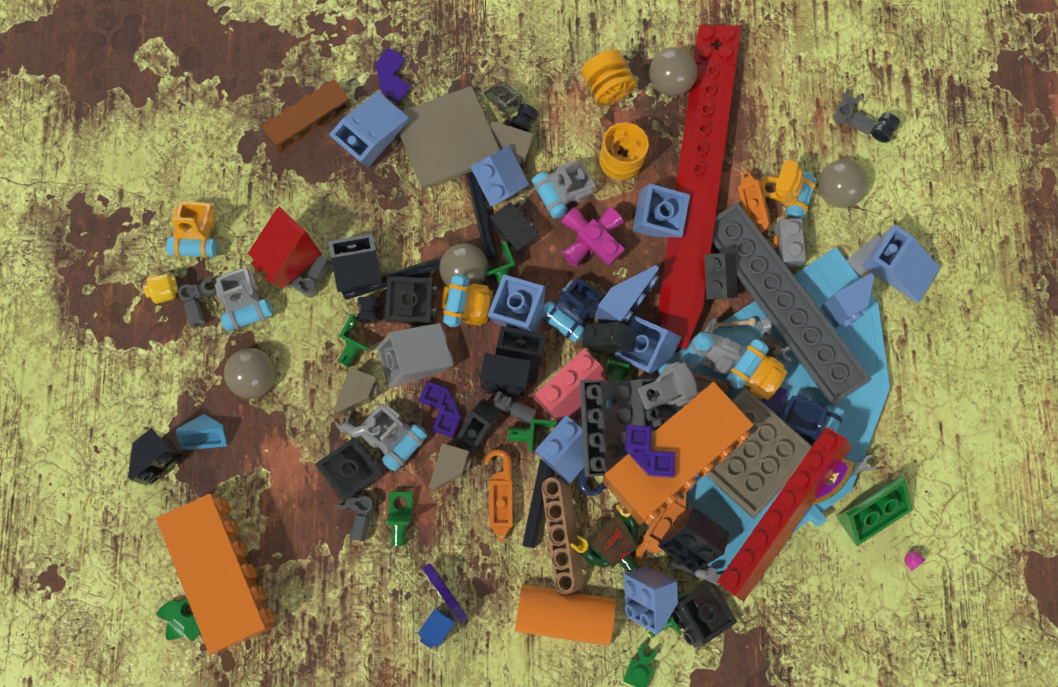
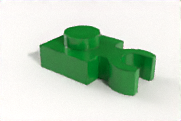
[622,644,656,687]

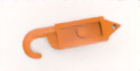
[737,170,779,251]
[485,449,513,543]
[633,492,687,570]

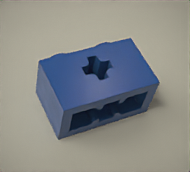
[418,608,456,649]

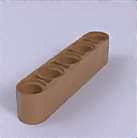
[542,478,584,594]

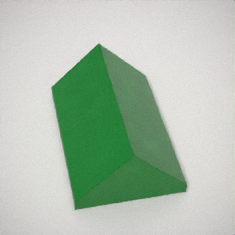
[836,477,913,546]

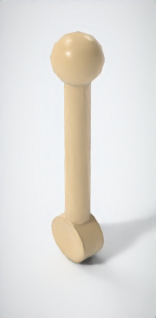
[713,318,757,330]

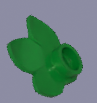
[156,598,200,641]

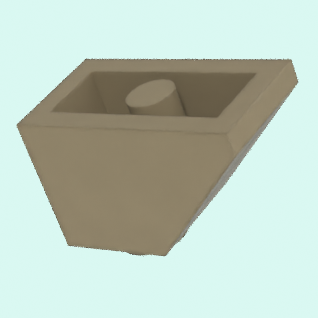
[491,121,534,165]
[333,368,380,416]
[428,443,472,491]

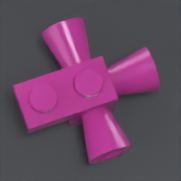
[561,207,625,268]

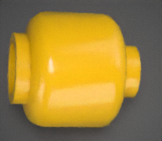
[143,272,179,304]

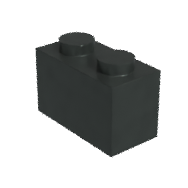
[490,202,538,257]
[704,253,738,299]
[582,322,637,354]

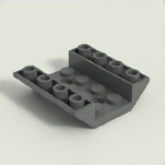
[580,379,662,477]

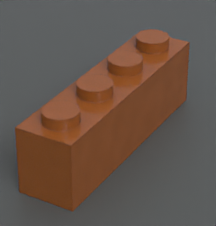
[262,79,352,154]

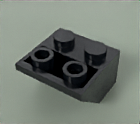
[328,234,382,292]
[495,326,546,384]
[480,353,531,399]
[128,428,183,485]
[658,506,729,572]

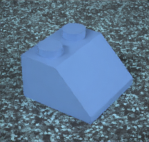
[470,145,529,206]
[632,183,690,237]
[821,273,875,329]
[487,275,545,333]
[615,315,681,374]
[535,415,584,484]

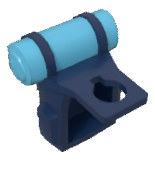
[542,278,602,343]
[782,395,844,446]

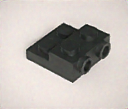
[385,277,437,326]
[315,437,382,503]
[671,582,737,648]

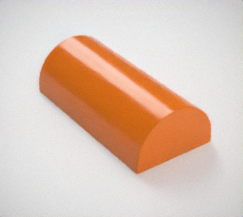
[515,584,615,646]

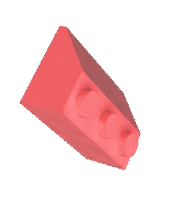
[534,349,609,423]

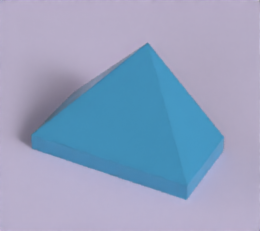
[176,414,228,450]

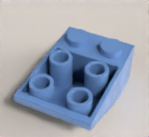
[329,91,410,168]
[863,225,940,303]
[595,265,659,325]

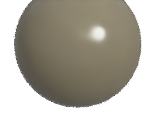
[649,47,697,96]
[818,159,868,208]
[439,243,489,287]
[224,348,276,399]

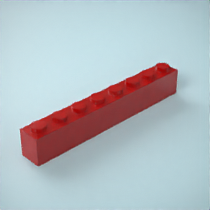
[717,427,852,602]

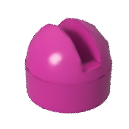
[904,551,926,572]

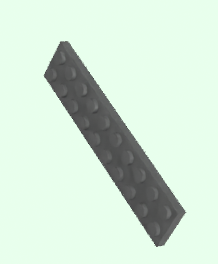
[712,202,872,406]

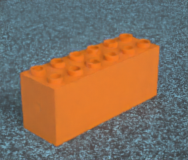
[603,382,753,526]
[156,493,275,655]

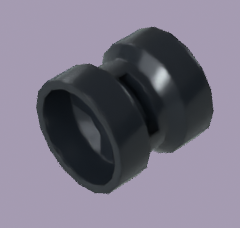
[510,103,539,132]
[871,113,901,143]
[357,296,380,324]

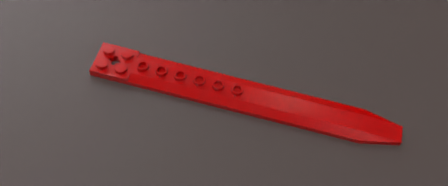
[659,25,741,350]

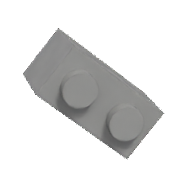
[773,219,806,269]

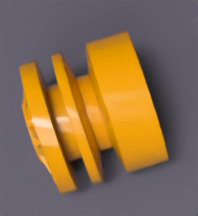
[581,49,637,106]
[599,122,649,181]

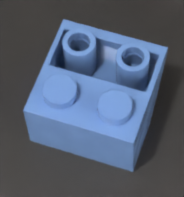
[624,565,678,635]

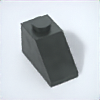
[454,399,501,455]

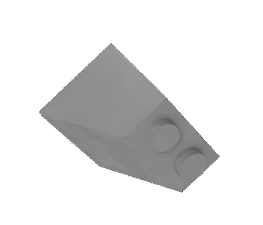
[377,323,453,389]

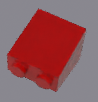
[248,206,322,289]

